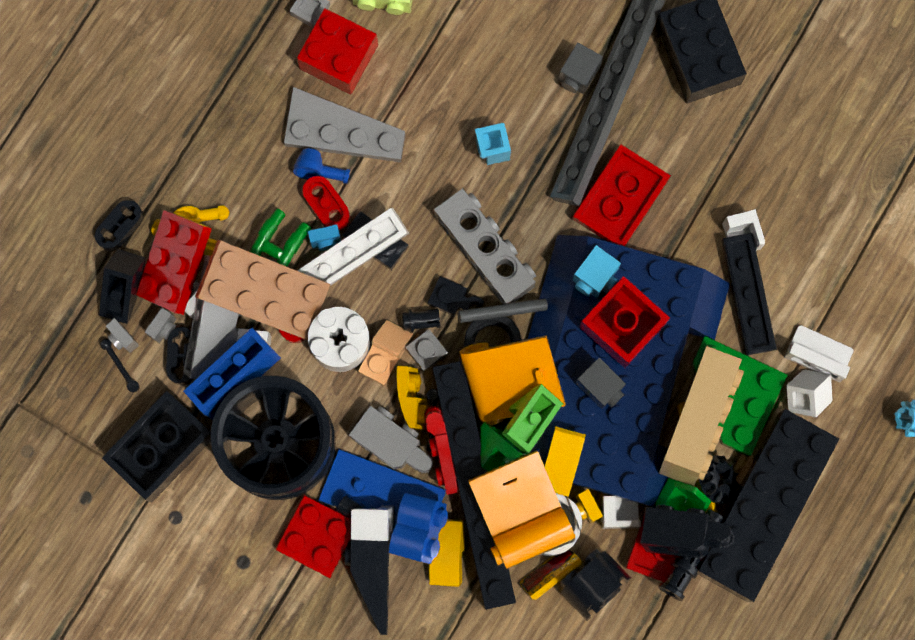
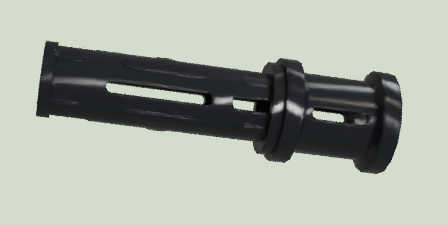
[658,509,725,601]

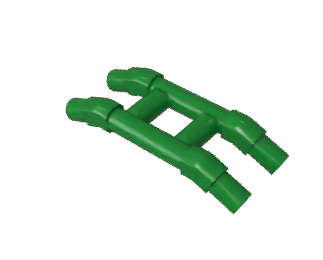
[249,209,311,267]

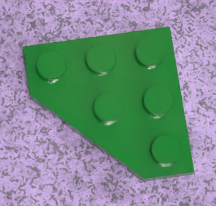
[691,336,787,457]

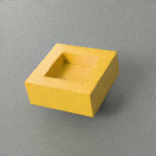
[575,489,603,524]

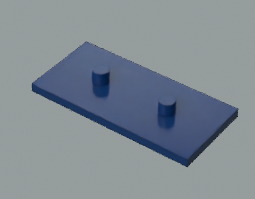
[319,449,446,528]

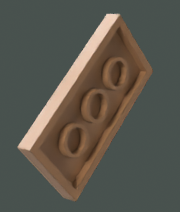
[195,240,331,340]

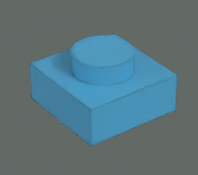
[308,225,341,251]

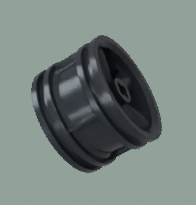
[211,376,336,500]

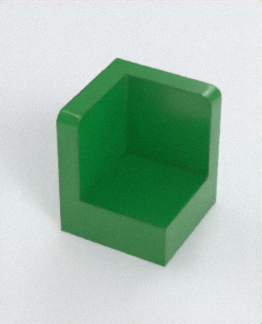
[655,478,712,513]

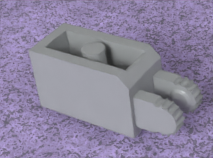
[349,406,433,474]

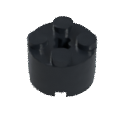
[561,549,631,621]

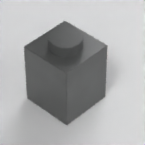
[558,42,603,95]
[575,357,626,409]

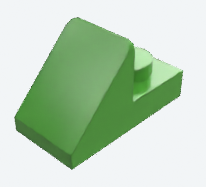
[502,384,563,453]

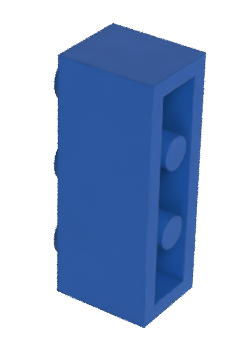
[183,328,281,420]

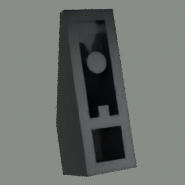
[345,540,390,635]

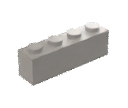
[183,254,241,379]

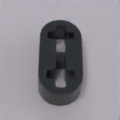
[95,200,144,252]
[166,327,193,385]

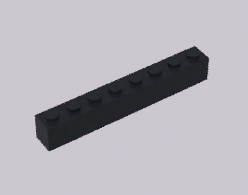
[433,361,516,610]

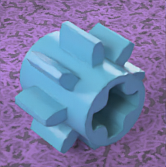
[894,400,915,437]

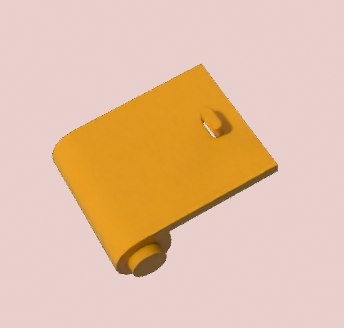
[459,335,566,425]
[468,450,575,569]

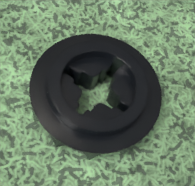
[699,455,740,504]

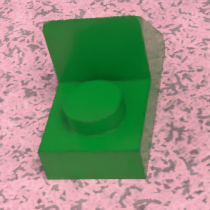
[481,422,529,471]

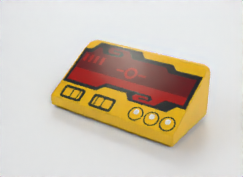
[520,549,582,601]

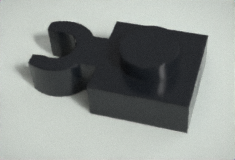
[428,276,484,317]

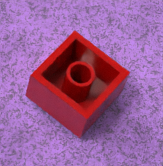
[297,8,378,95]
[579,276,670,368]

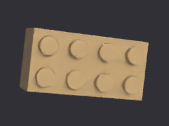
[659,346,744,486]

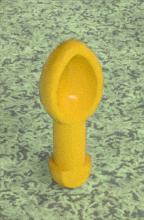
[173,205,230,223]

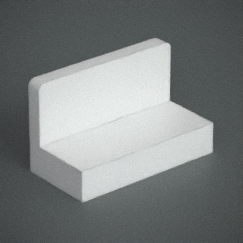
[784,325,854,382]

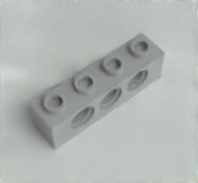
[434,188,536,304]

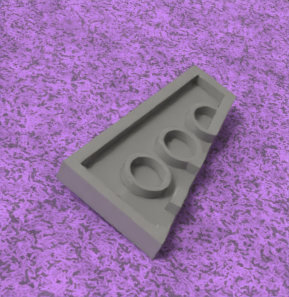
[284,87,405,162]

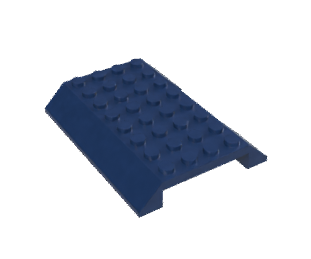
[502,235,730,508]

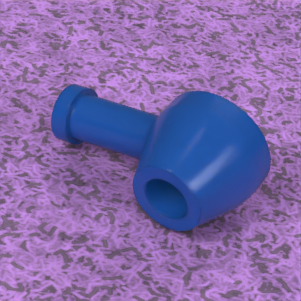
[293,148,350,184]

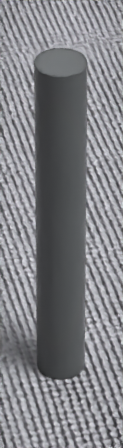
[457,298,548,323]

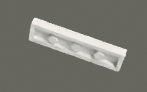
[297,208,409,286]

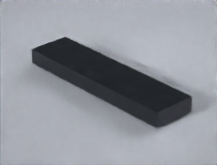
[722,233,777,356]

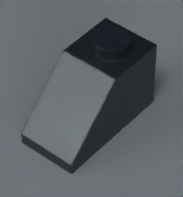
[99,249,146,324]

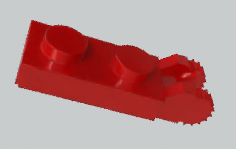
[424,405,458,495]

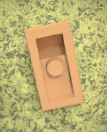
[358,320,413,387]

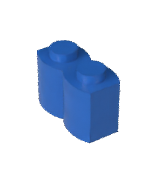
[389,493,448,564]

